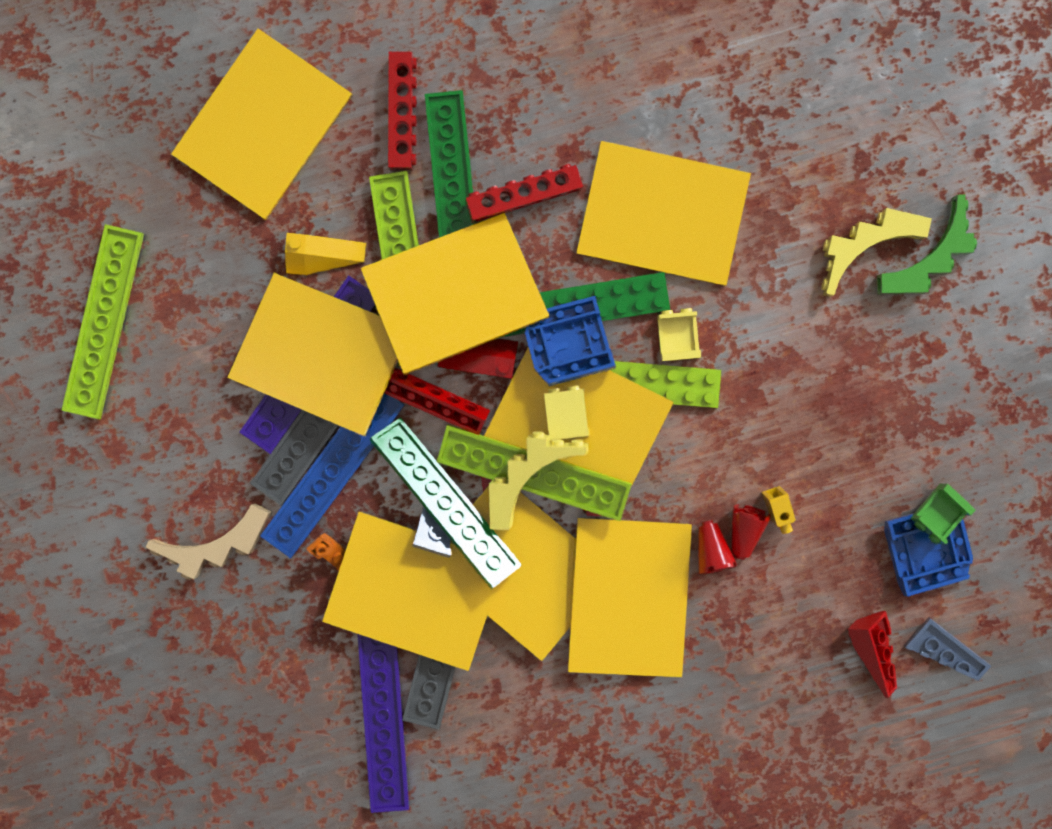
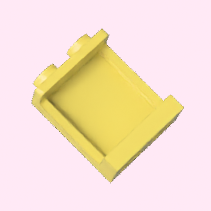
[657,308,701,362]
[544,386,590,440]

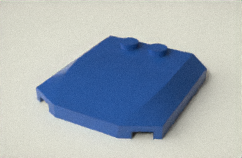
[525,296,616,386]
[884,513,973,597]

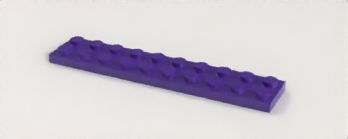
[239,275,375,454]
[357,634,410,813]

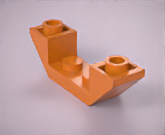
[306,533,346,572]

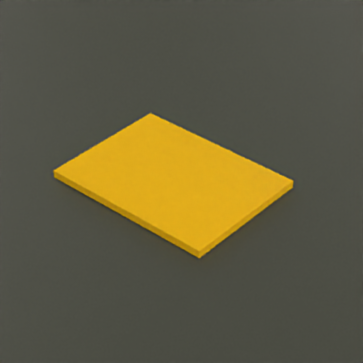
[171,29,353,220]
[576,141,751,286]
[361,213,549,375]
[227,273,398,436]
[484,347,674,487]
[450,486,576,661]
[322,511,497,671]
[567,518,692,677]

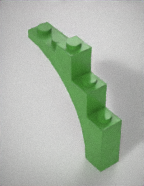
[877,194,977,295]

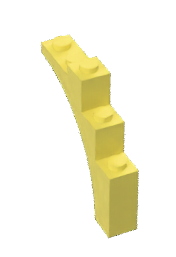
[821,208,932,297]
[489,432,589,530]

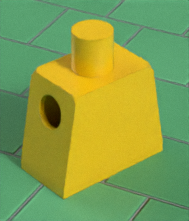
[762,486,796,534]

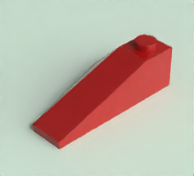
[437,338,518,379]
[848,611,897,698]

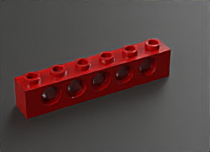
[388,51,417,171]
[465,164,583,223]
[384,368,490,435]

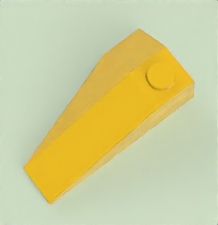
[285,233,366,275]

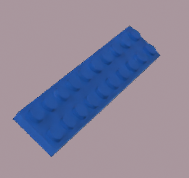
[260,394,405,559]

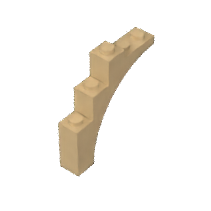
[146,504,272,580]

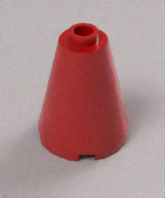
[731,504,771,560]
[698,520,737,575]

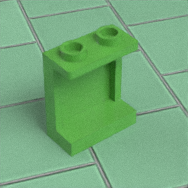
[911,484,975,545]

